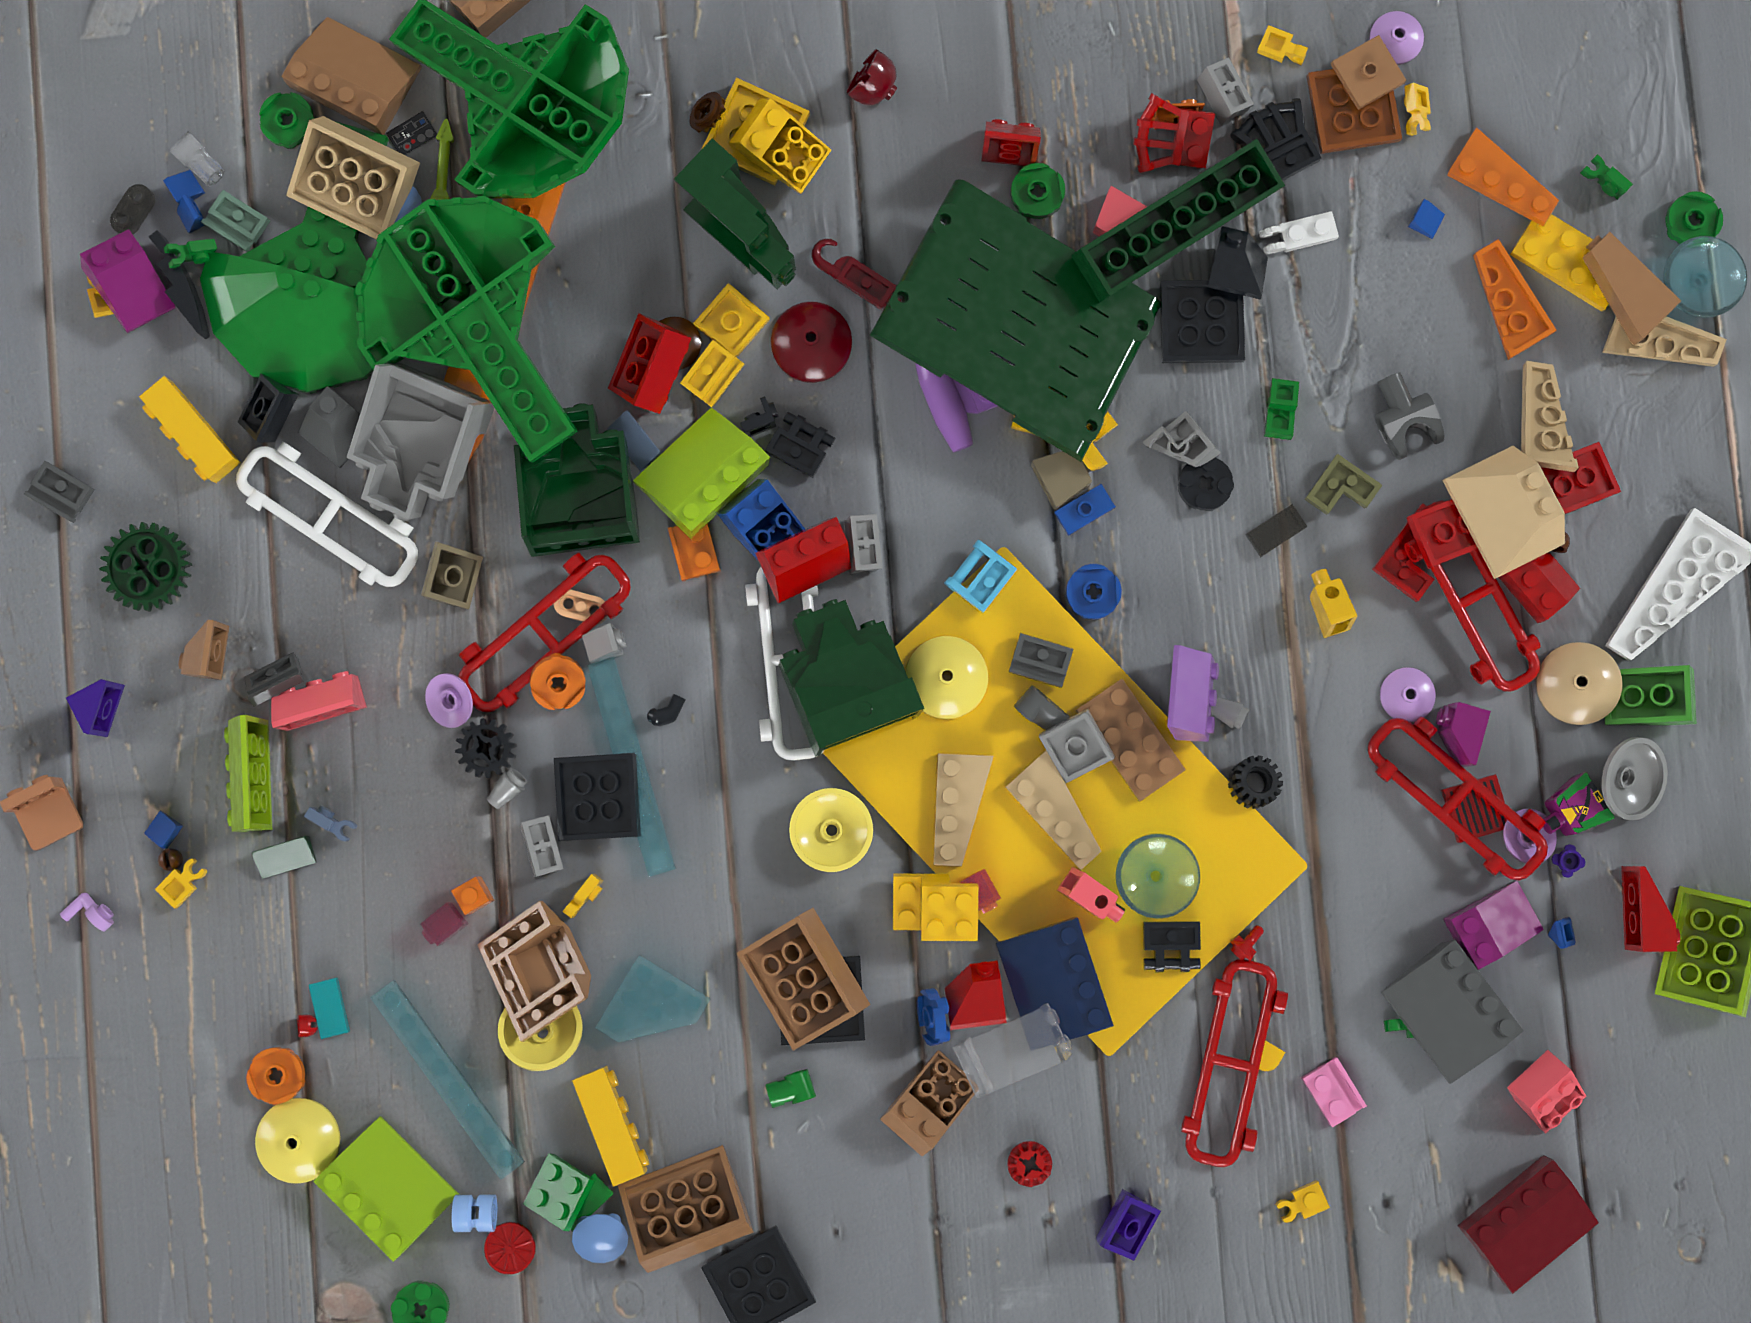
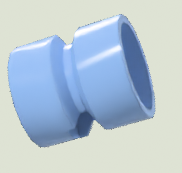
[452,1194,498,1232]

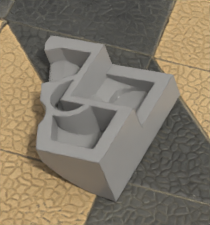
[1143,411,1221,467]

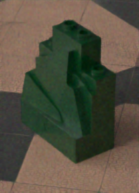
[674,138,796,290]
[514,403,640,557]
[778,599,925,757]

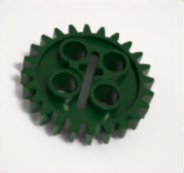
[99,522,192,612]

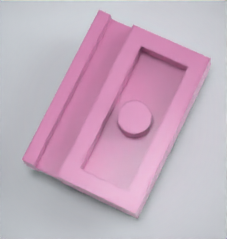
[1301,1057,1367,1127]

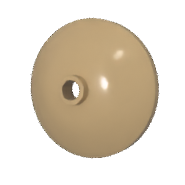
[1536,642,1622,725]

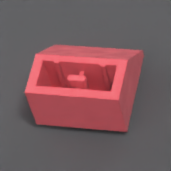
[1507,1050,1586,1134]

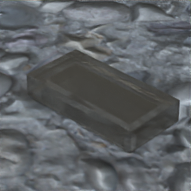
[1246,504,1307,558]

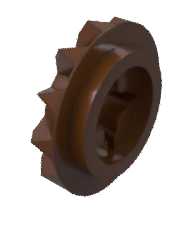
[689,92,726,133]

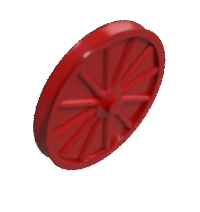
[484,1222,536,1274]

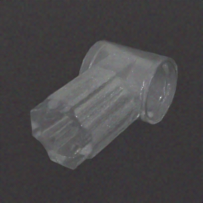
[169,132,225,187]

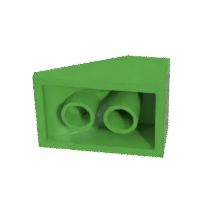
[1605,665,1697,725]

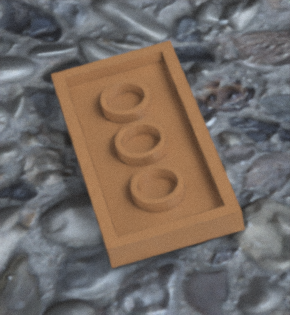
[1076,679,1186,802]

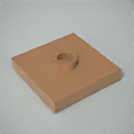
[1331,35,1407,110]

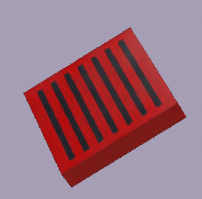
[1441,774,1507,843]

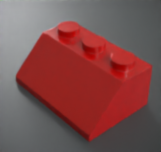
[608,313,692,414]
[755,517,851,603]
[1498,552,1581,624]

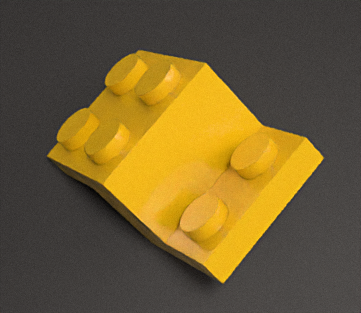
[893,873,979,941]

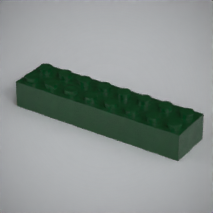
[1071,139,1285,302]

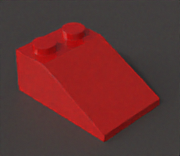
[981,119,1041,166]
[1621,866,1680,952]

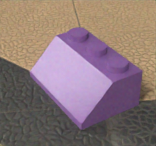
[1167,645,1219,742]

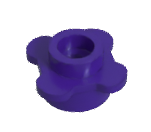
[1552,844,1586,878]

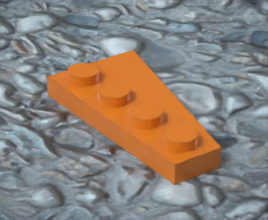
[1447,127,1559,227]

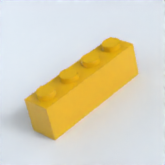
[139,376,241,483]
[572,1065,650,1187]

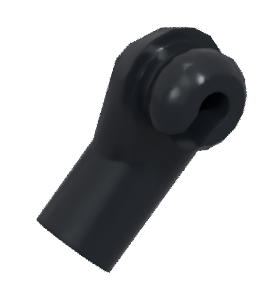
[647,694,686,726]

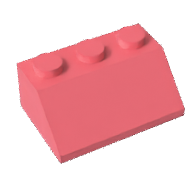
[271,671,367,731]

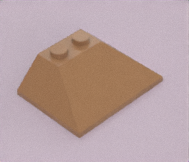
[477,901,591,1042]

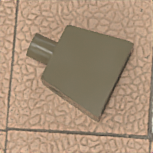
[1031,451,1092,511]

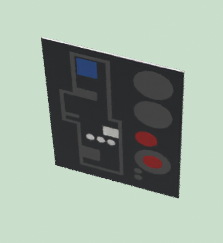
[386,111,437,155]

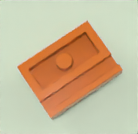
[668,523,721,581]

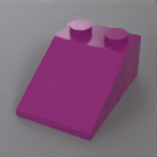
[80,229,175,333]
[1443,880,1544,970]

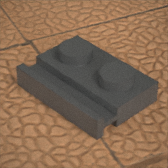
[24,460,95,523]
[1009,633,1073,688]
[244,652,304,707]

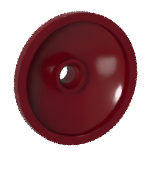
[771,302,852,383]

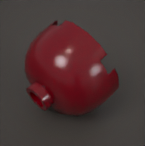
[846,49,897,106]

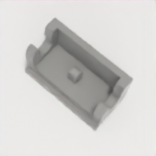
[1197,57,1254,126]
[844,514,883,575]
[520,815,563,878]

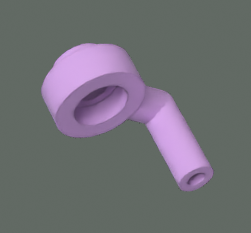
[60,893,114,932]

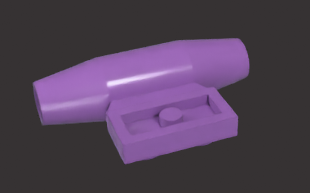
[915,363,997,453]

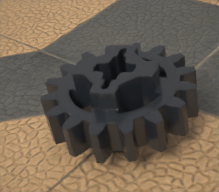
[455,718,517,778]

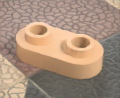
[554,590,608,625]

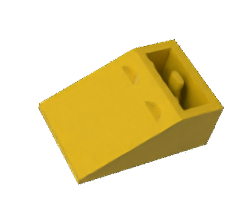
[729,98,831,194]

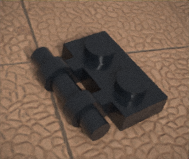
[765,412,836,478]
[1143,921,1201,972]

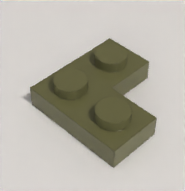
[1305,454,1382,515]

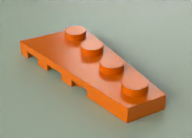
[1473,239,1557,360]

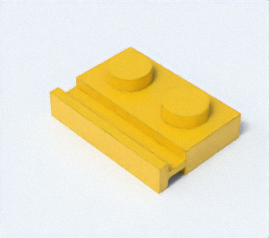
[680,340,745,408]

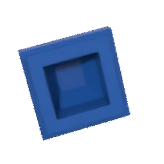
[1548,917,1576,949]

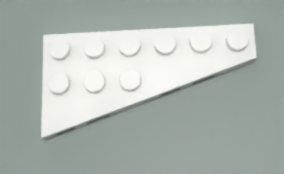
[1605,508,1751,661]

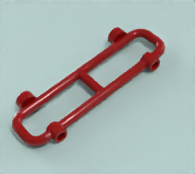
[1404,500,1541,692]
[458,552,631,713]
[1367,716,1548,880]
[1181,959,1288,1167]

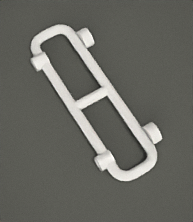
[236,441,418,587]
[745,567,824,760]

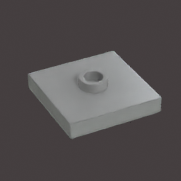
[1039,708,1115,783]

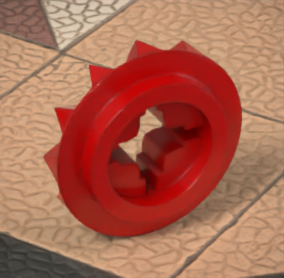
[1007,1141,1053,1187]

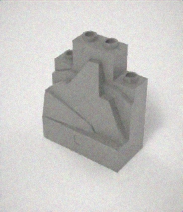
[347,363,494,521]

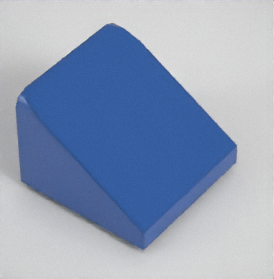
[163,170,205,204]
[177,194,205,233]
[1408,199,1445,239]
[144,810,183,849]

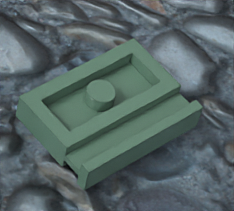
[201,190,270,252]

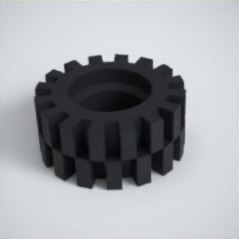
[1228,755,1283,809]

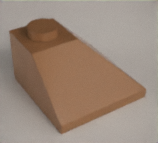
[179,620,229,680]

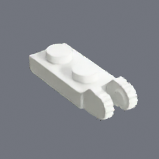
[1259,211,1339,255]

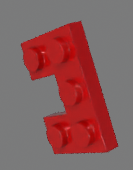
[1372,503,1435,602]

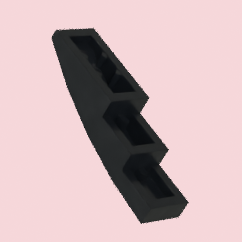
[149,230,210,339]

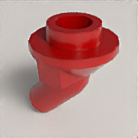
[1230,925,1264,961]

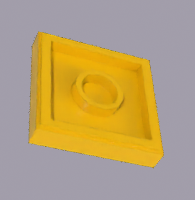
[693,283,770,358]

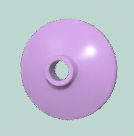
[1370,11,1424,64]
[1380,668,1436,722]
[425,673,473,728]
[1503,809,1557,863]

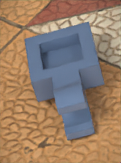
[304,805,357,841]

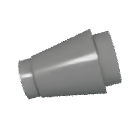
[1211,697,1249,729]
[487,768,527,809]

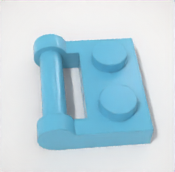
[944,540,1017,613]

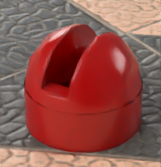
[297,1014,318,1038]

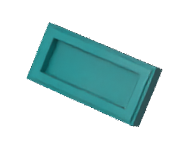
[309,977,350,1039]

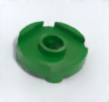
[259,92,315,149]
[1011,163,1065,219]
[1665,191,1723,247]
[391,1281,450,1323]

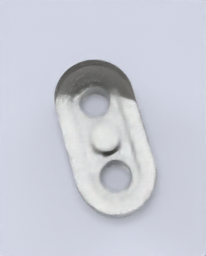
[110,184,155,234]

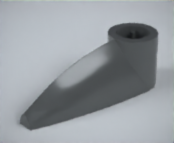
[1014,685,1070,730]

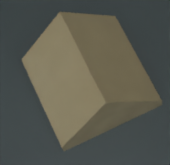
[421,542,483,609]

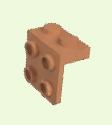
[0,775,83,850]

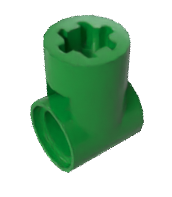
[766,1069,816,1108]

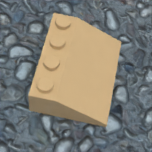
[286,116,420,240]

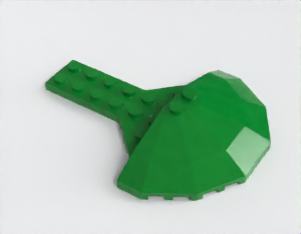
[389,0,629,199]
[200,121,389,394]
[355,196,578,463]

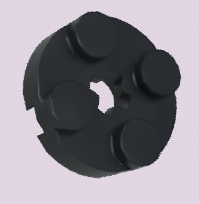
[1178,457,1234,511]

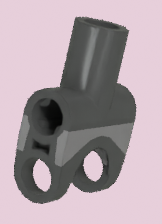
[1375,372,1444,460]

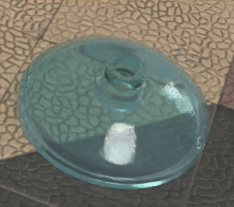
[1663,236,1747,318]
[1115,834,1200,918]

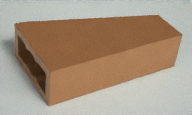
[1583,232,1681,345]

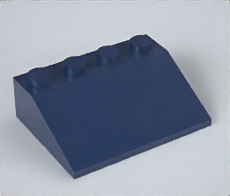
[996,917,1114,1050]

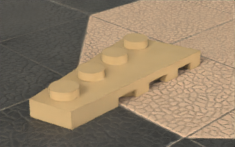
[1602,316,1727,367]
[1521,361,1579,472]
[1005,750,1101,870]
[934,754,994,866]

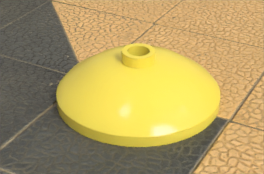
[906,636,988,719]
[789,788,873,872]
[498,1006,583,1071]
[255,1098,340,1183]

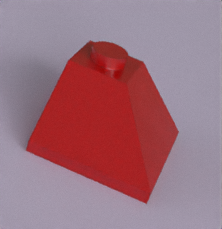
[944,960,1007,1030]

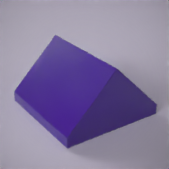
[66,679,125,737]
[1096,1189,1161,1261]

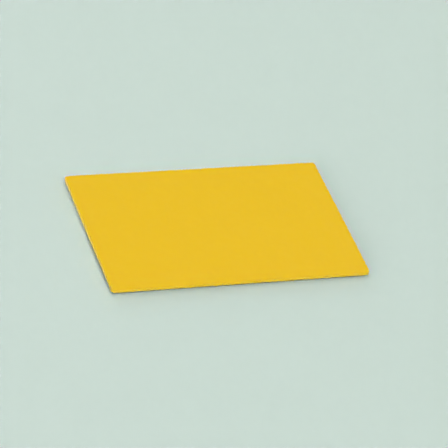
[806,547,1307,1056]

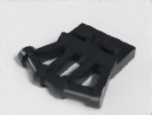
[1230,98,1321,181]

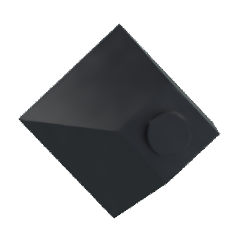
[1207,226,1268,300]

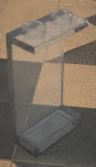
[953,1003,1072,1099]

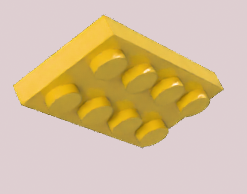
[1509,214,1609,312]

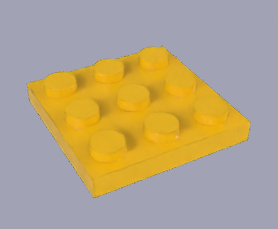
[702,77,810,186]

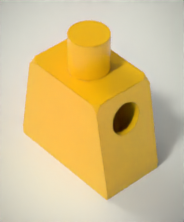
[1310,569,1357,638]

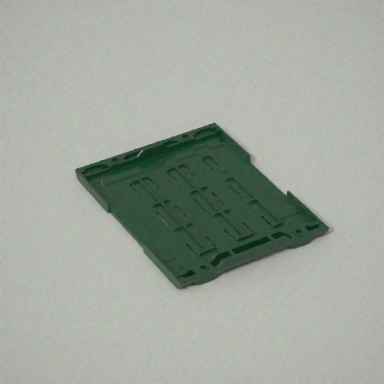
[870,179,1161,462]

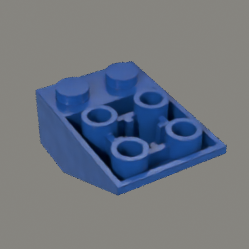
[717,479,805,560]

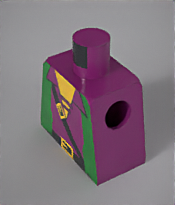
[1543,772,1615,836]

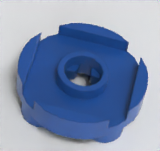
[1066,564,1122,620]
[917,988,950,1046]

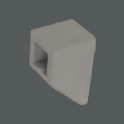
[582,623,627,664]

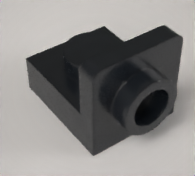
[740,396,779,437]

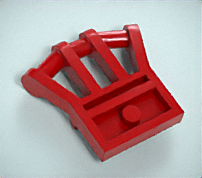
[1133,93,1215,173]

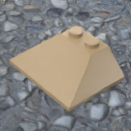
[1442,446,1565,579]

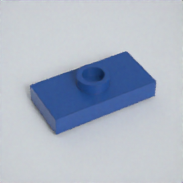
[1054,484,1116,536]

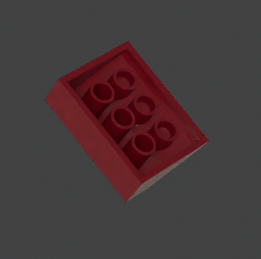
[1457,1155,1599,1294]

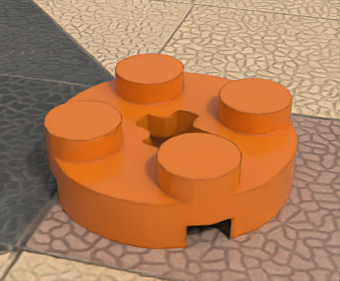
[530,653,586,710]
[246,1047,305,1105]

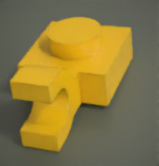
[1257,25,1308,65]
[1404,83,1431,136]

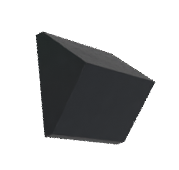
[238,374,299,443]

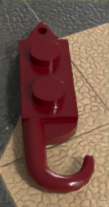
[811,239,902,310]

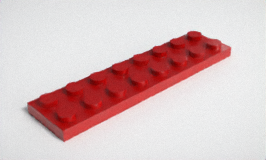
[1406,442,1621,569]

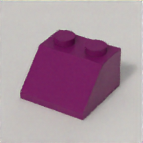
[1436,702,1491,767]

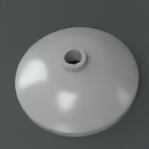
[1601,737,1668,820]

